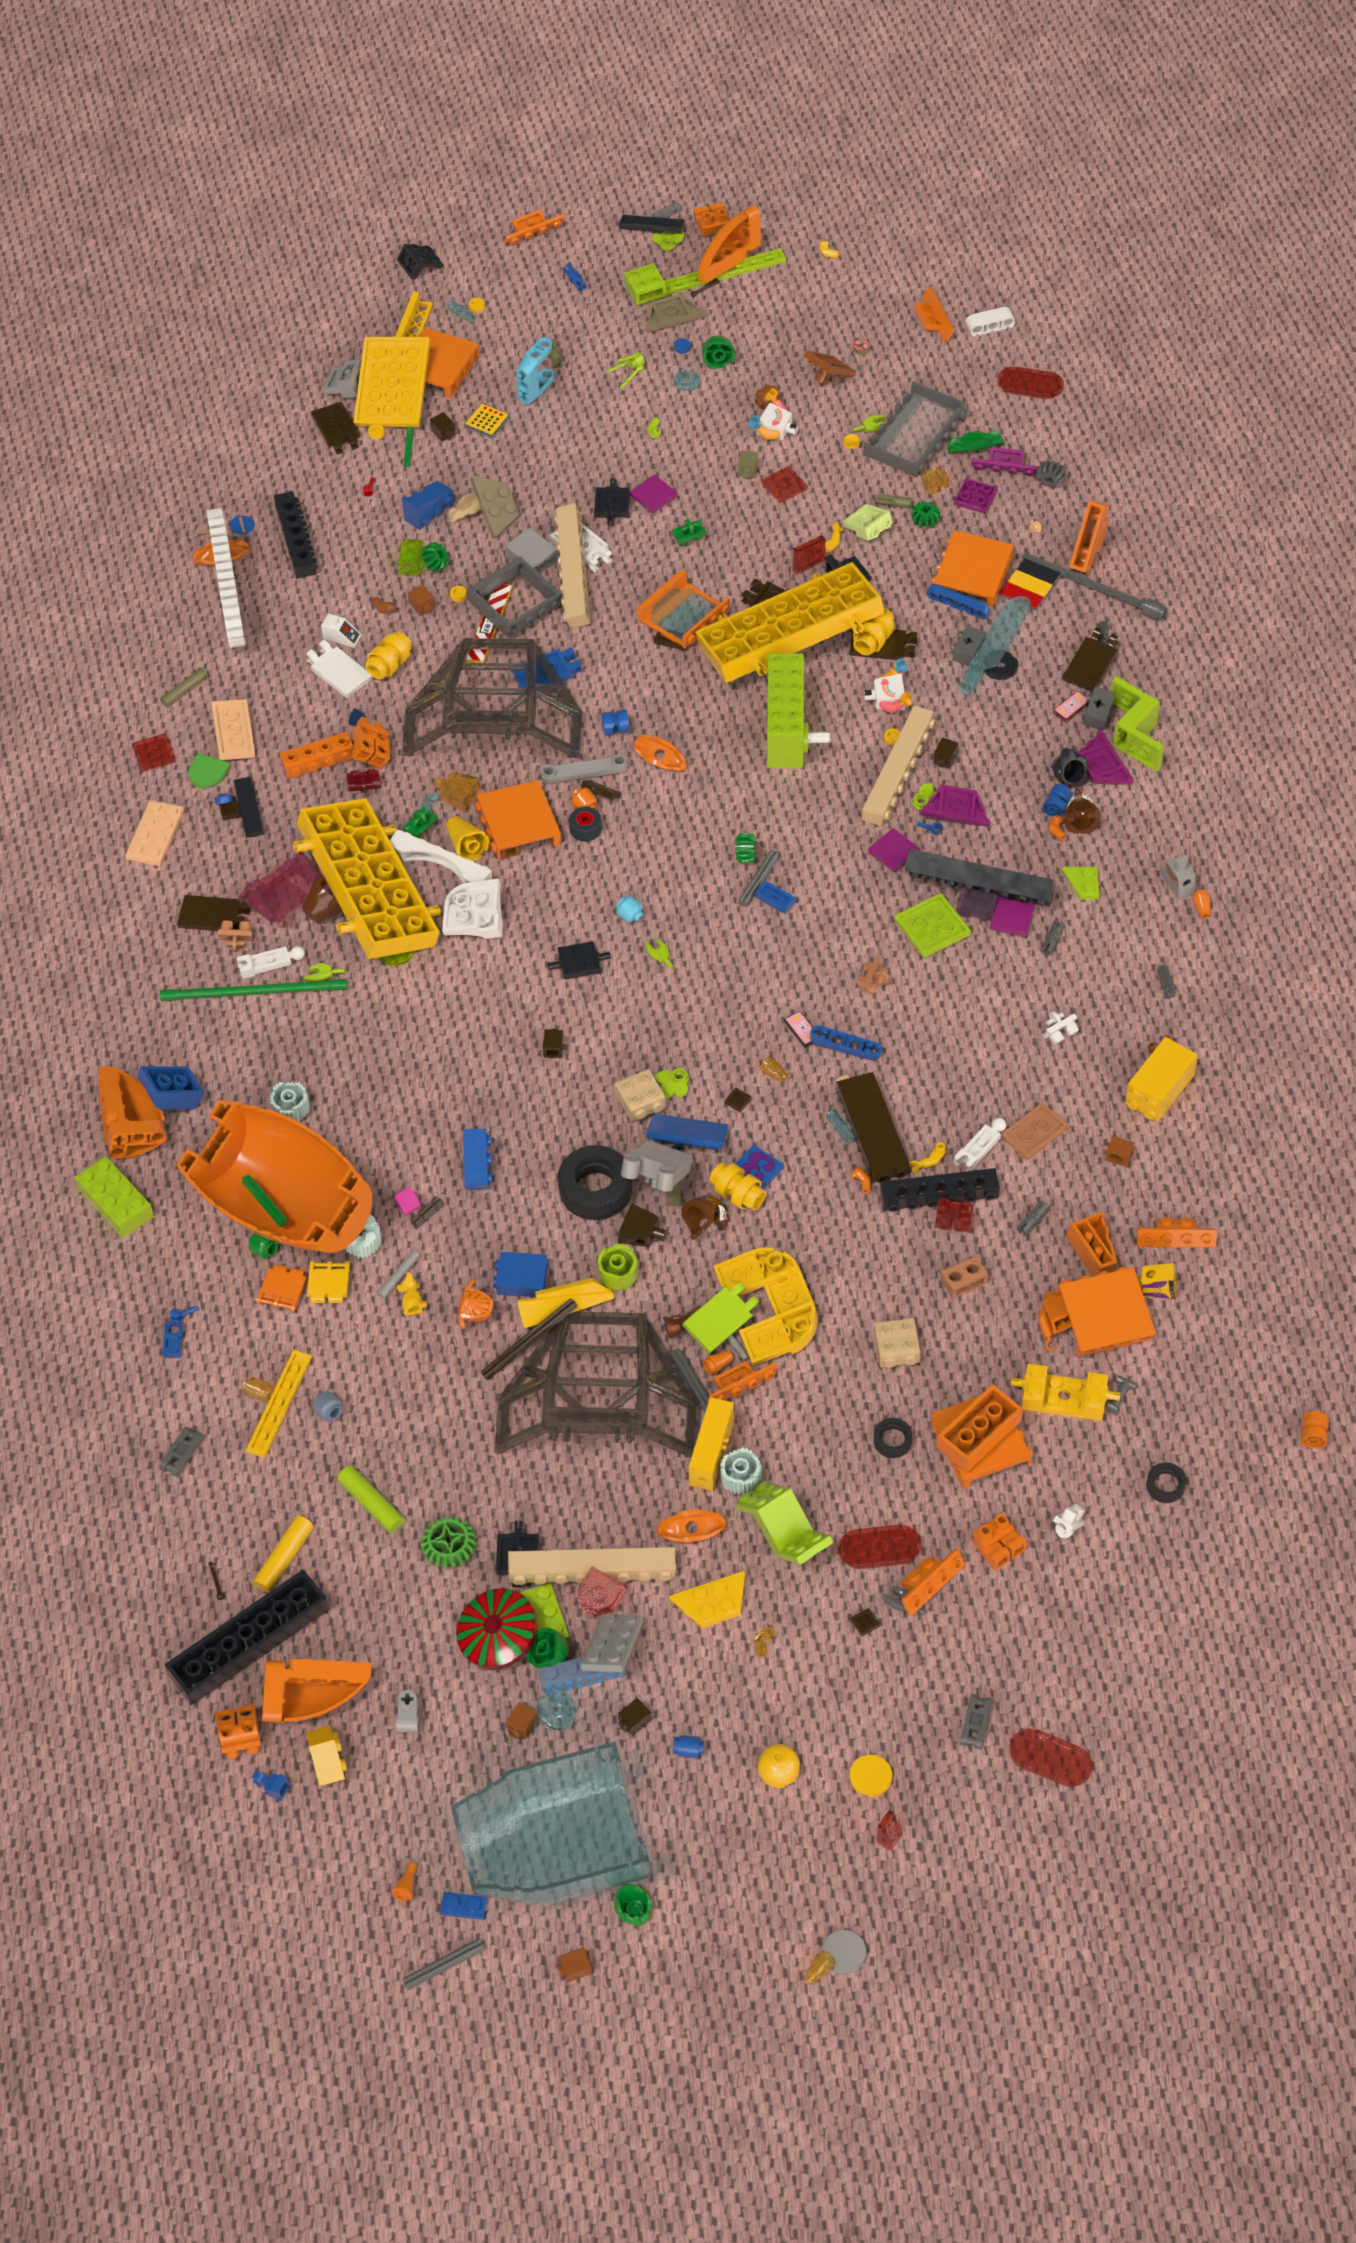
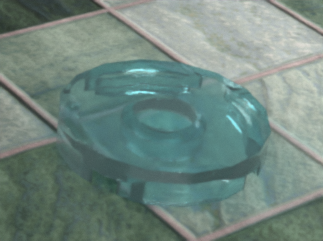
[536,1688,577,1731]

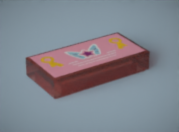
[1053,691,1089,723]

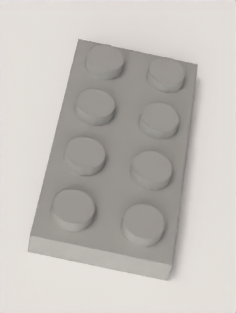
[581,1613,643,1672]

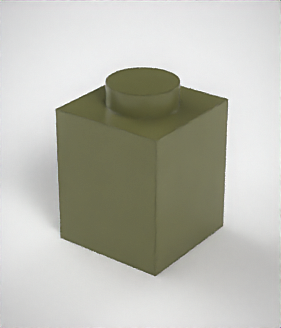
[738,450,758,478]

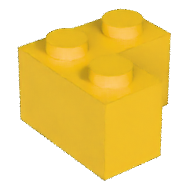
[306,1725,347,1786]

